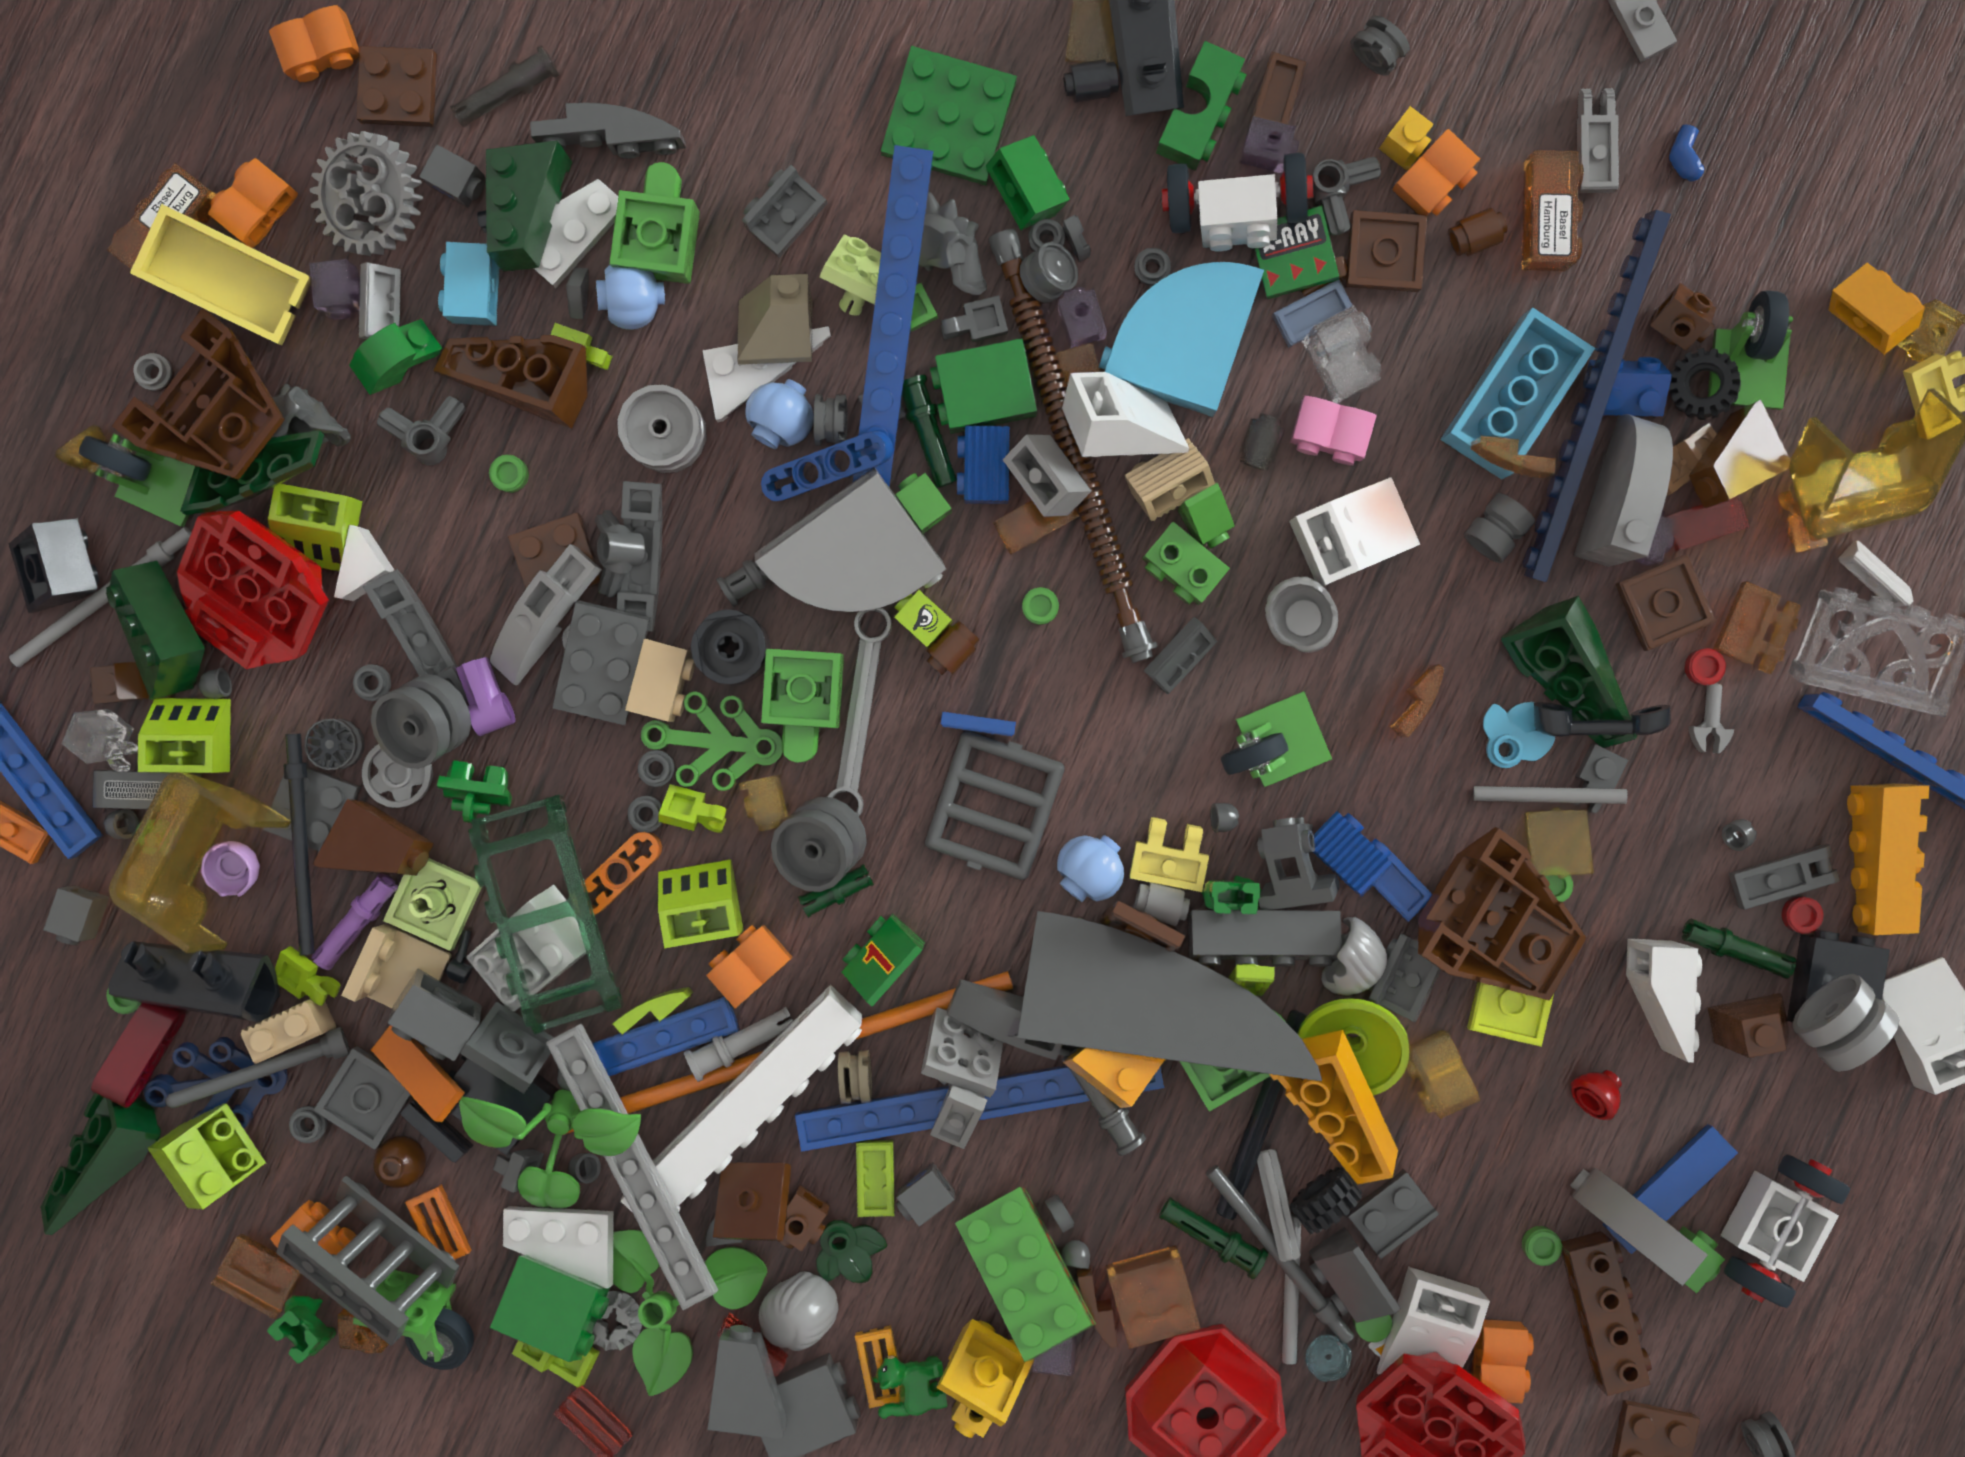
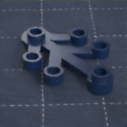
[144,1037,288,1129]

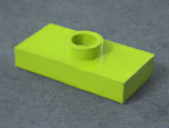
[1228,964,1274,996]
[856,1140,895,1217]

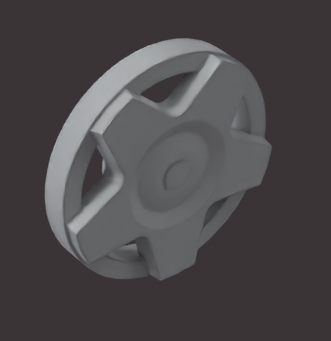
[362,744,433,808]

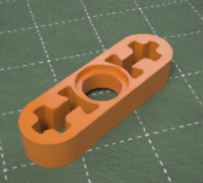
[573,832,662,916]

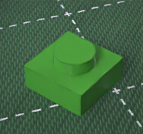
[910,283,938,332]

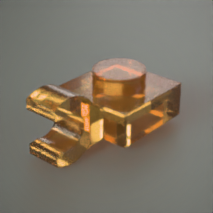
[1779,485,1829,553]

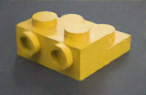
[936,1319,1035,1427]

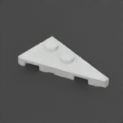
[703,326,831,422]

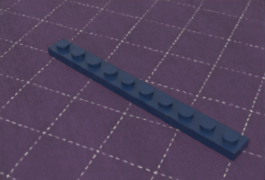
[1523,210,1671,582]

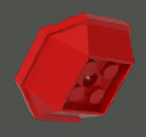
[177,511,329,669]
[1125,1324,1287,1457]
[1356,1352,1526,1457]

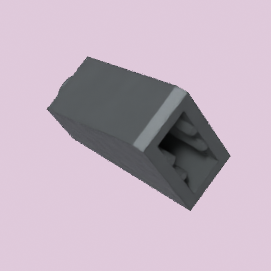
[707,1325,787,1440]

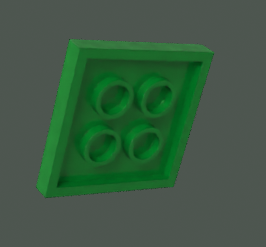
[881,46,1017,186]

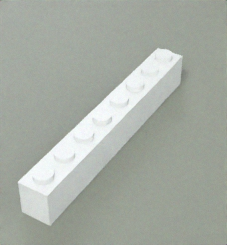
[621,985,862,1212]

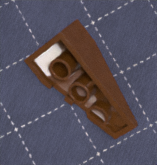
[433,335,587,429]

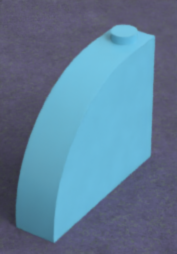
[1099,262,1264,417]

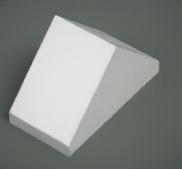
[334,525,394,601]

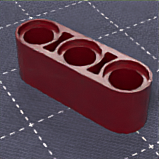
[91,1003,186,1108]

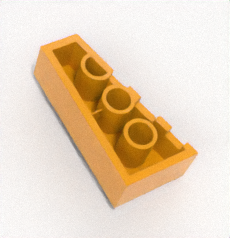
[1847,783,1930,935]
[1269,1030,1398,1185]
[1063,1047,1165,1108]

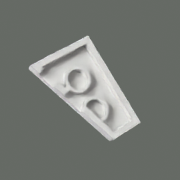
[533,179,618,288]
[503,1206,613,1289]

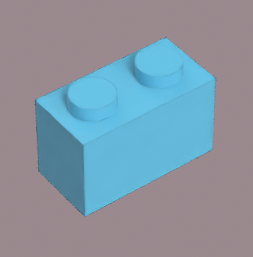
[438,242,499,326]

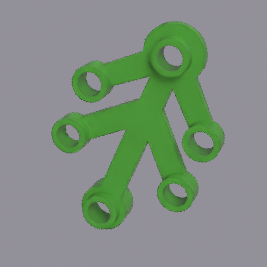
[641,692,783,791]

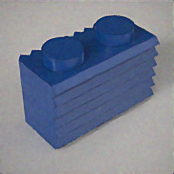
[957,426,1010,504]
[1313,811,1392,897]

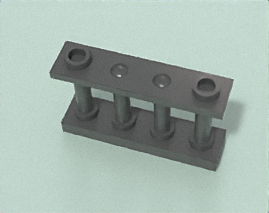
[276,1176,460,1346]

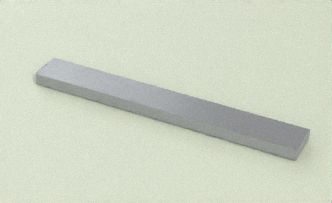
[546,1024,718,1310]

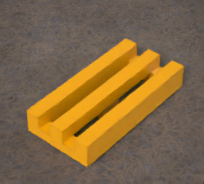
[855,1325,900,1408]

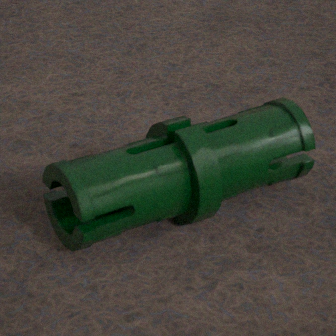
[798,864,874,918]

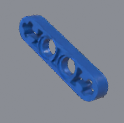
[761,431,893,501]

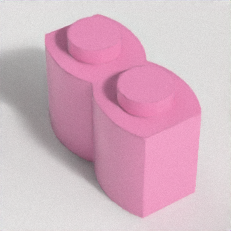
[1290,395,1377,465]

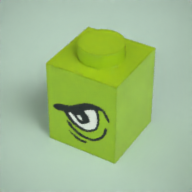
[894,590,953,648]

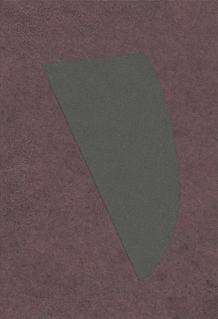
[1017,911,1322,1081]

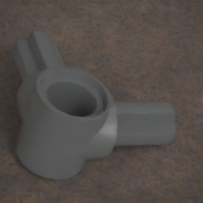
[1311,157,1381,236]
[377,396,466,465]
[595,510,645,598]

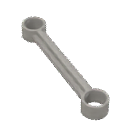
[828,607,892,816]

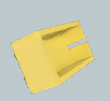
[130,204,313,345]

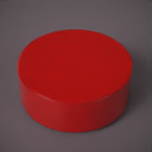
[1685,648,1726,685]
[1782,896,1824,934]

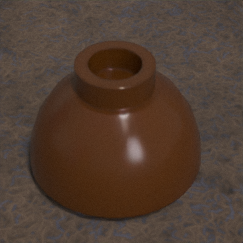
[373,1136,426,1188]

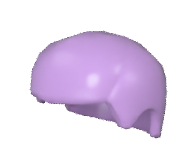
[201,841,260,897]

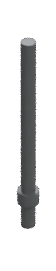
[1206,1165,1354,1344]

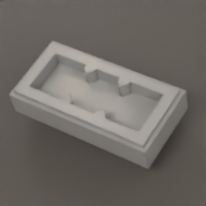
[1608,0,1677,63]
[359,262,401,339]

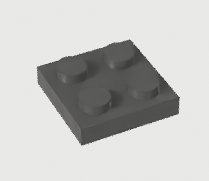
[263,766,361,851]
[460,1002,554,1094]
[313,1046,412,1150]

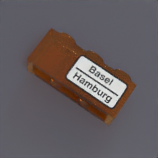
[1522,150,1584,271]
[107,163,216,269]

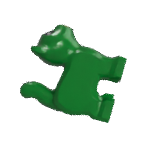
[1201,875,1262,914]
[267,1295,336,1364]
[872,1355,947,1419]

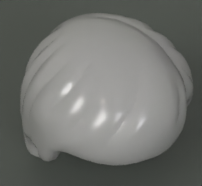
[1265,577,1338,653]
[1321,917,1387,996]
[759,1271,839,1351]

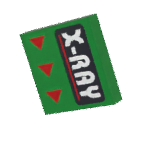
[1255,206,1339,300]

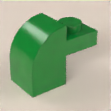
[349,319,442,395]

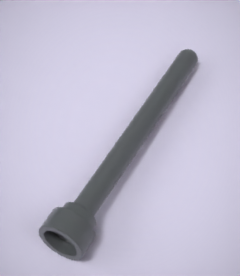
[165,1027,350,1108]

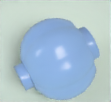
[596,265,665,330]
[745,379,814,449]
[1057,835,1124,902]

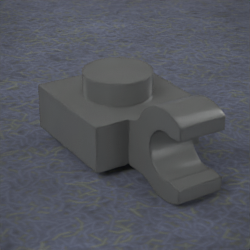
[941,295,1008,343]

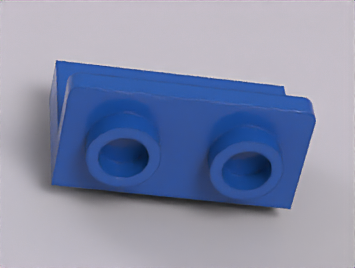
[1588,357,1672,416]

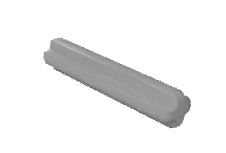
[1257,1149,1301,1262]

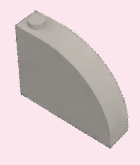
[1573,414,1673,567]
[754,467,946,612]
[1570,1168,1708,1286]

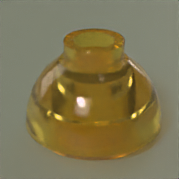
[55,425,106,474]

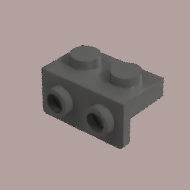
[742,165,828,258]
[1368,933,1441,1022]

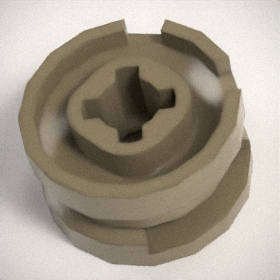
[838,1050,872,1104]

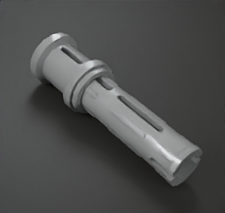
[684,1007,793,1082]

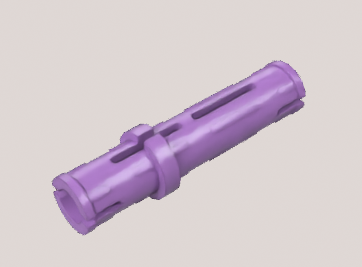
[311,873,398,970]

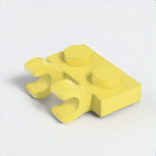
[1903,350,1965,439]
[1129,817,1209,892]

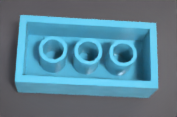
[1440,307,1595,480]

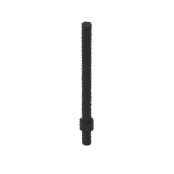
[283,733,315,955]

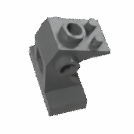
[1258,817,1340,910]

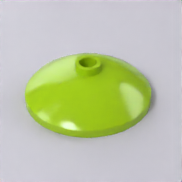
[1298,999,1409,1096]

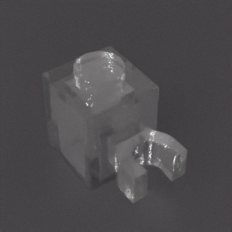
[61,709,138,772]

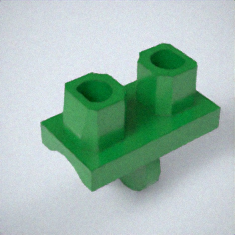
[437,760,512,823]

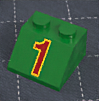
[841,913,925,1007]

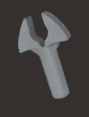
[1688,683,1734,754]

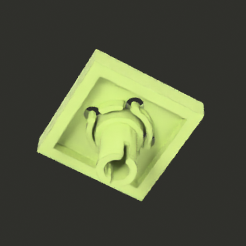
[820,234,881,316]
[383,858,484,951]

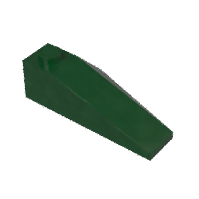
[180,430,324,515]
[1501,596,1638,748]
[40,1093,161,1235]

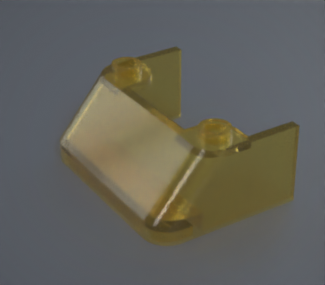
[1789,388,1965,539]
[109,772,291,953]

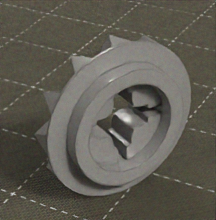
[592,1291,642,1351]

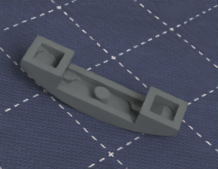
[617,481,663,632]
[363,569,468,702]

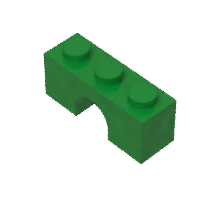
[1156,41,1247,171]

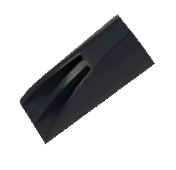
[1109,0,1184,116]
[108,941,280,1022]

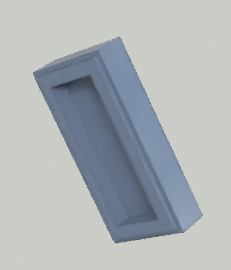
[1272,280,1356,348]

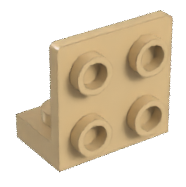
[341,923,451,1008]

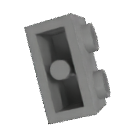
[1003,435,1091,517]

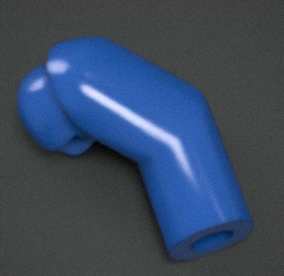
[1669,124,1704,181]

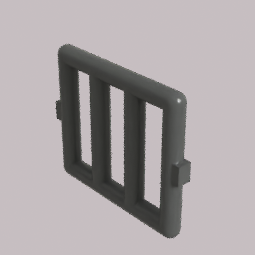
[925,731,1065,880]

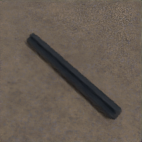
[1216,1010,1308,1220]

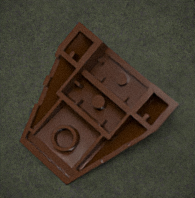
[112,308,285,480]
[1418,827,1587,1001]

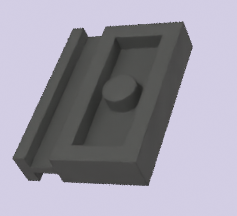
[1347,1169,1439,1259]

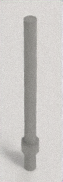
[9,527,192,667]

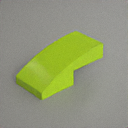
[613,987,694,1035]
[512,1340,600,1388]

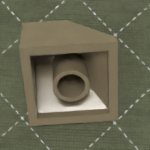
[737,274,813,365]

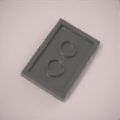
[553,600,650,725]

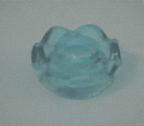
[1305,1334,1352,1382]

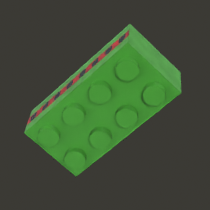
[955,1187,1096,1362]

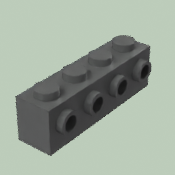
[1187,910,1342,967]

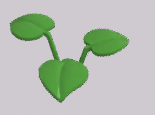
[459,1089,641,1209]
[613,1229,768,1396]

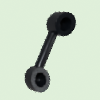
[1534,702,1671,737]

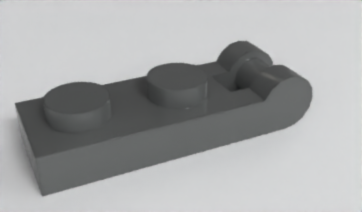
[1729,844,1840,910]

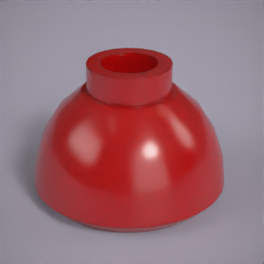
[1570,1070,1622,1120]

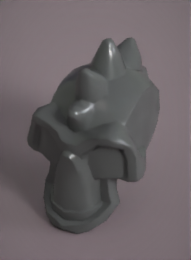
[919,192,987,295]
[271,384,351,447]

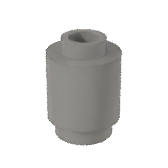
[1134,882,1190,926]

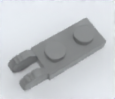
[1577,88,1619,193]

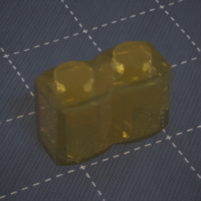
[1406,1029,1481,1119]

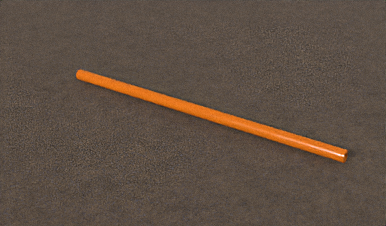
[564,971,1013,1135]

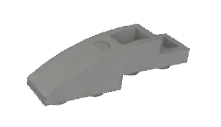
[489,544,602,685]

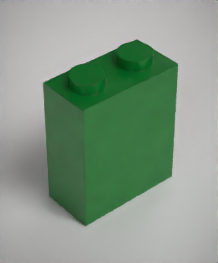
[930,338,1037,434]
[490,1255,610,1362]

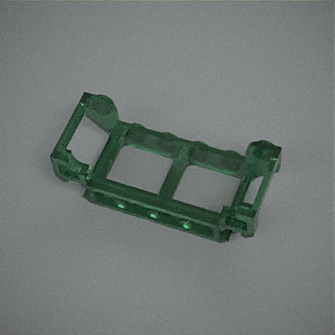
[468,794,624,1035]

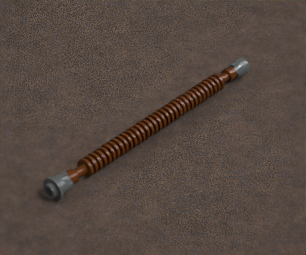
[988,229,1158,663]

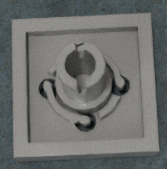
[921,1007,1003,1098]

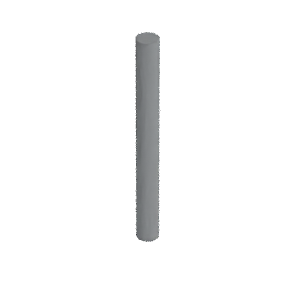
[1473,786,1627,804]
[1282,1214,1301,1364]

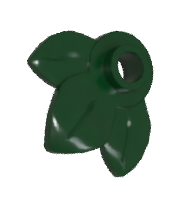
[816,1220,887,1283]

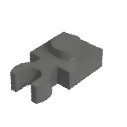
[1571,744,1629,813]

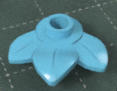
[1483,702,1555,768]

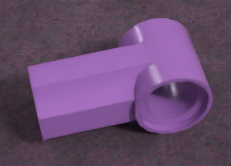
[456,657,515,736]

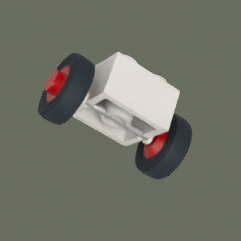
[1162,153,1313,251]
[1721,1154,1850,1308]

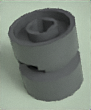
[1463,493,1535,563]

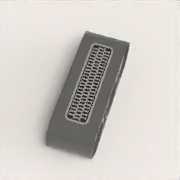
[92,770,202,810]

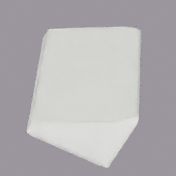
[1838,540,1913,608]

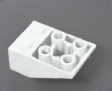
[1062,372,1189,457]
[1289,477,1420,586]
[466,885,600,1012]
[1626,939,1702,1062]
[1882,957,1965,1095]
[1376,1267,1490,1374]

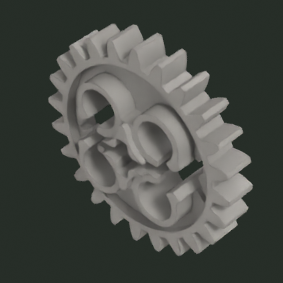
[310,131,423,256]

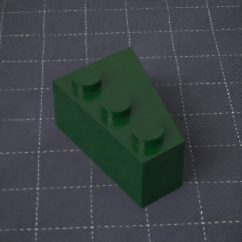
[486,140,572,272]
[106,560,205,700]

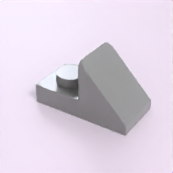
[930,1084,987,1149]

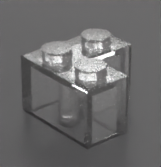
[1302,305,1382,404]

